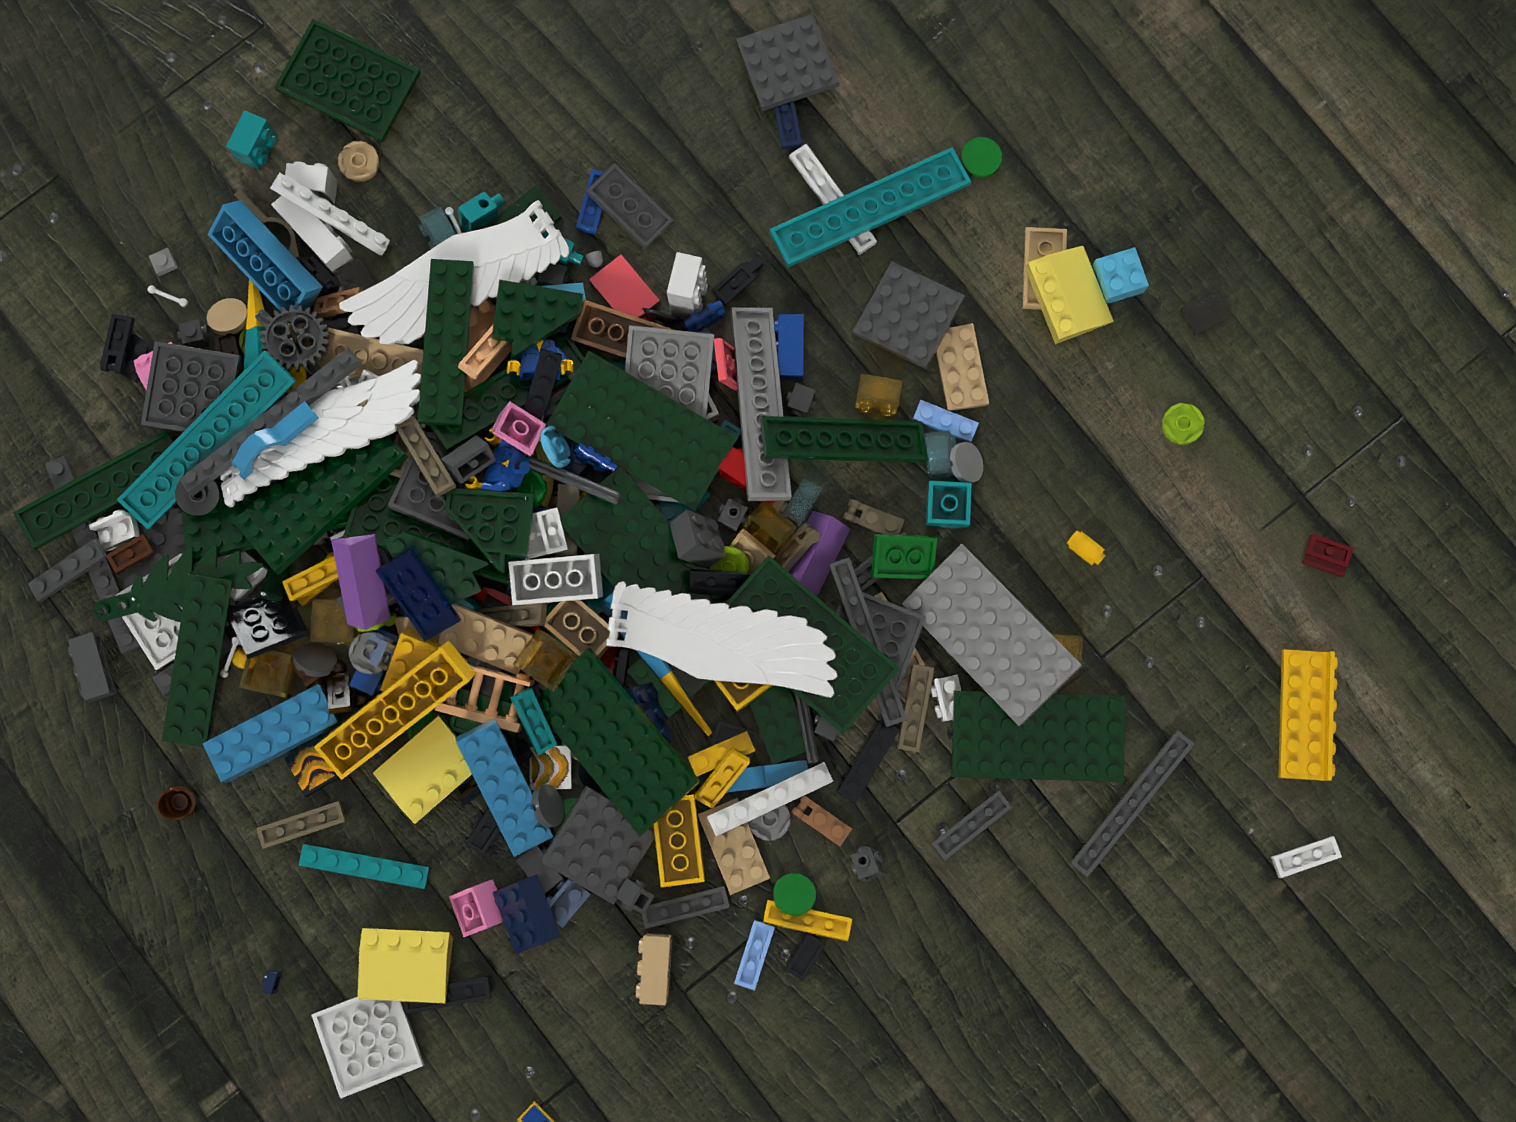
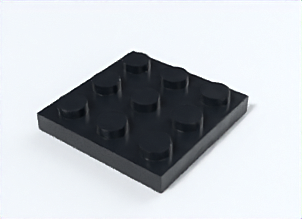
[227,584,309,660]

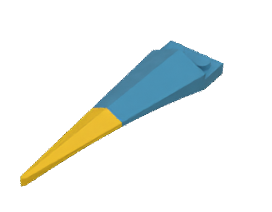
[599,593,712,736]

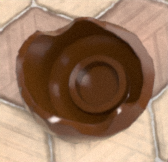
[156,786,196,821]

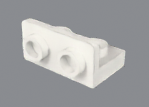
[89,510,140,552]
[930,675,961,722]

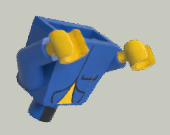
[507,339,574,380]
[465,429,530,492]

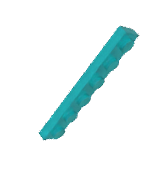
[298,844,431,889]

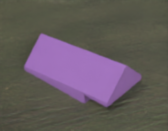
[789,511,850,596]
[331,534,391,630]

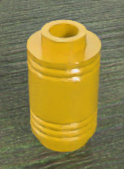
[1067,531,1106,566]

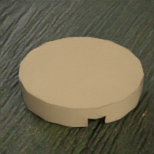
[338,141,380,182]
[206,298,247,336]

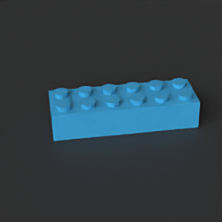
[207,200,323,313]
[203,684,343,782]
[455,718,553,857]

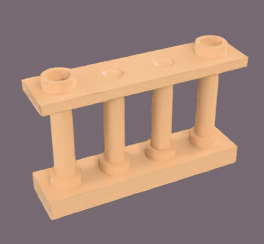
[458,325,513,392]
[435,658,534,733]

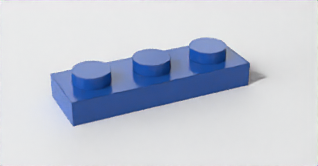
[576,169,603,235]

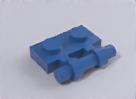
[684,300,725,333]
[572,443,617,474]

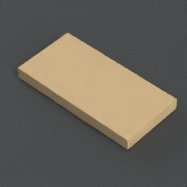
[1022,227,1067,310]

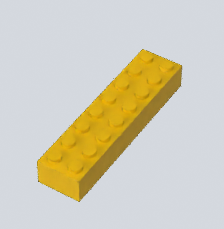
[314,640,476,780]

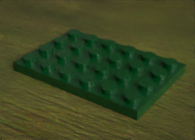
[274,19,421,142]

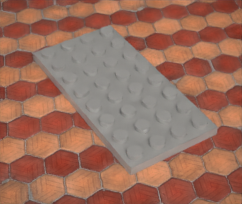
[616,325,714,502]
[902,544,1083,726]

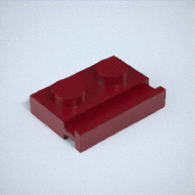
[1302,534,1353,577]

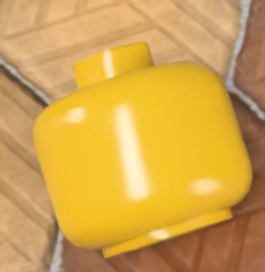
[232,647,255,669]

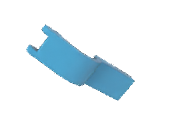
[231,401,319,479]
[726,760,808,793]

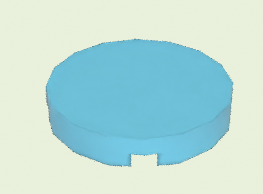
[540,426,570,468]

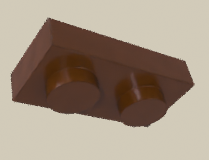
[106,534,155,574]

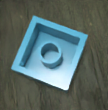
[1092,247,1149,304]

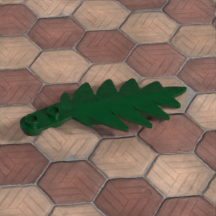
[94,545,264,622]

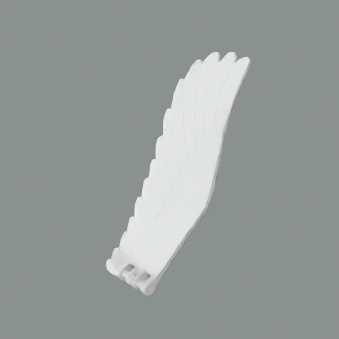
[339,200,569,345]
[220,360,421,507]
[606,582,837,698]

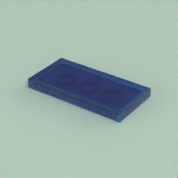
[375,548,461,641]

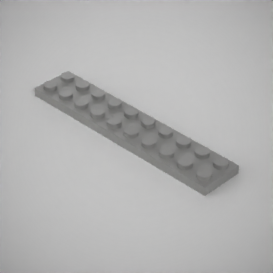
[730,308,792,501]

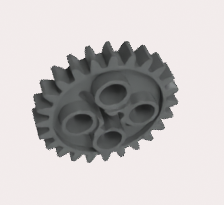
[259,305,330,372]

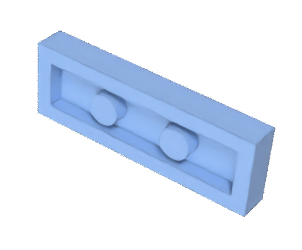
[913,400,979,443]
[734,920,775,990]

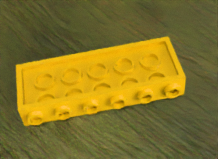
[1278,649,1338,781]

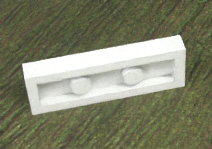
[1271,836,1342,878]

